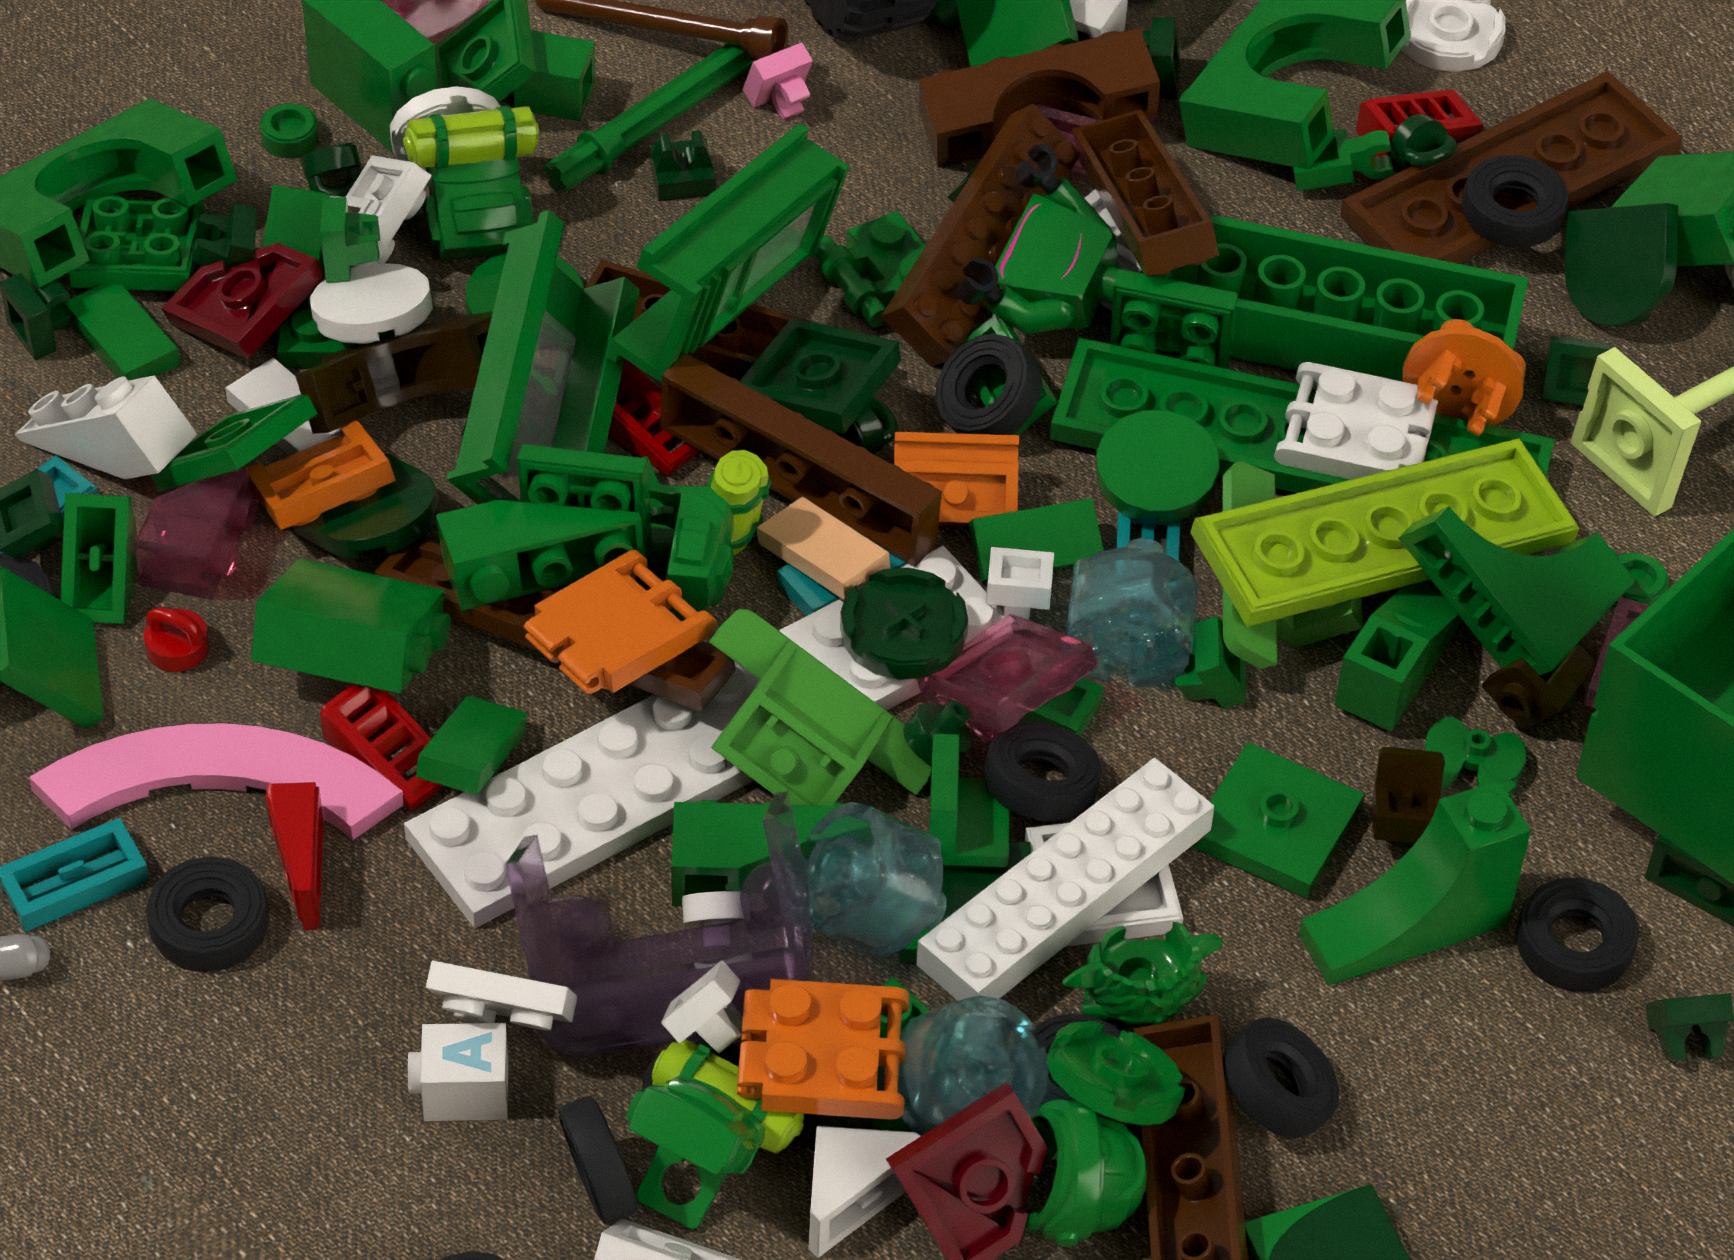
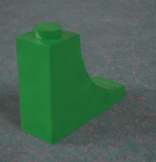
[1398,506,1635,675]
[1299,780,1531,986]

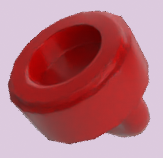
[143,607,210,672]

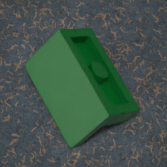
[928,734,1009,868]

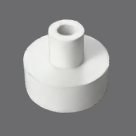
[682,891,751,951]

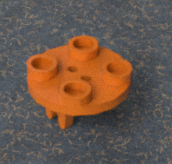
[1403,319,1526,437]

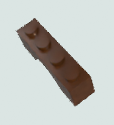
[919,28,1160,167]

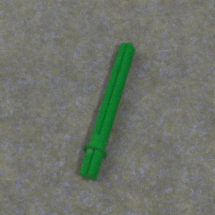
[543,43,756,193]

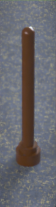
[535,0,788,60]

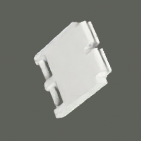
[1274,362,1438,480]

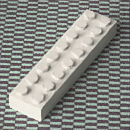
[917,757,1214,1017]

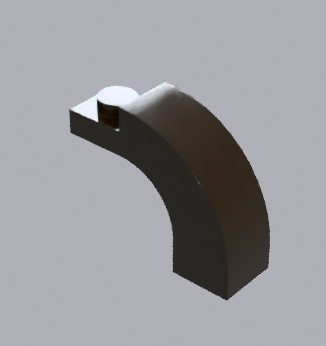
[295,311,493,434]

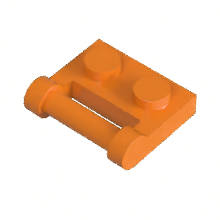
[243,420,396,531]

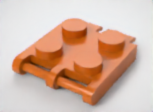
[523,550,717,694]
[737,979,910,1119]

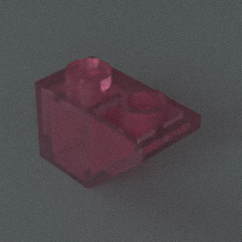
[134,466,258,600]

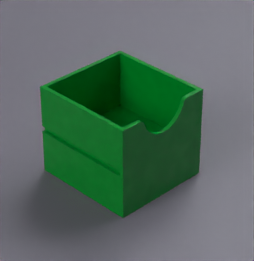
[1576,529,1734,885]

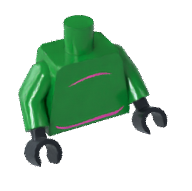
[957,144,1120,335]

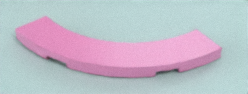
[29,723,403,840]

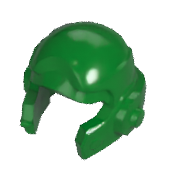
[1024,1099,1147,1247]

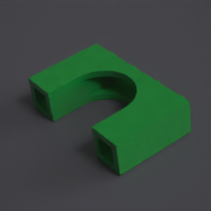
[1178,0,1411,170]
[0,98,238,288]

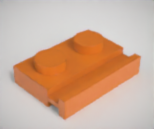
[894,432,1019,527]

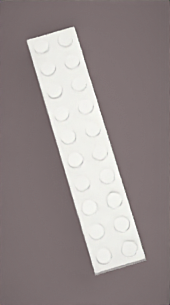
[404,546,1018,929]

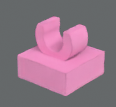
[743,42,813,120]

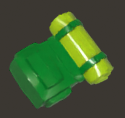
[403,106,539,260]
[649,450,771,621]
[626,1039,804,1229]

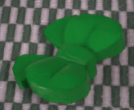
[1424,716,1527,796]

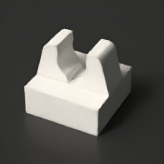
[986,547,1054,627]
[661,960,743,1053]

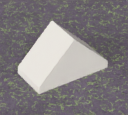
[809,1126,921,1258]

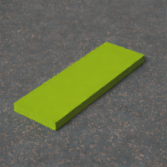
[1190,438,1580,627]

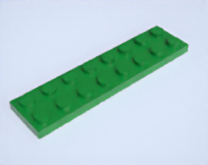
[1050,338,1555,493]

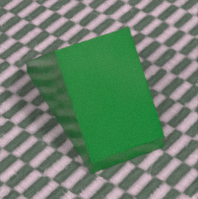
[61,492,140,624]

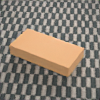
[757,496,890,600]

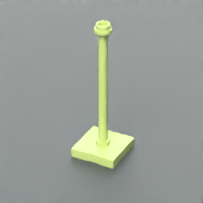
[1570,347,1734,517]

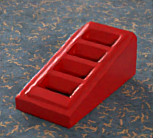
[1356,89,1484,164]
[608,359,701,476]
[320,684,445,812]
[265,782,324,930]

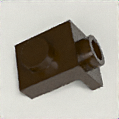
[1482,645,1597,731]
[1371,747,1445,849]

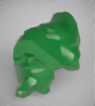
[1062,922,1224,1027]

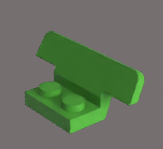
[1223,462,1363,669]
[709,609,932,805]

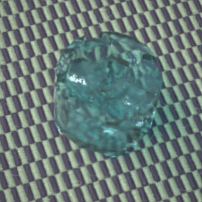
[1065,538,1198,687]
[792,802,947,958]
[898,995,1049,1136]

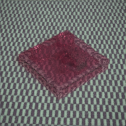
[917,613,1098,740]

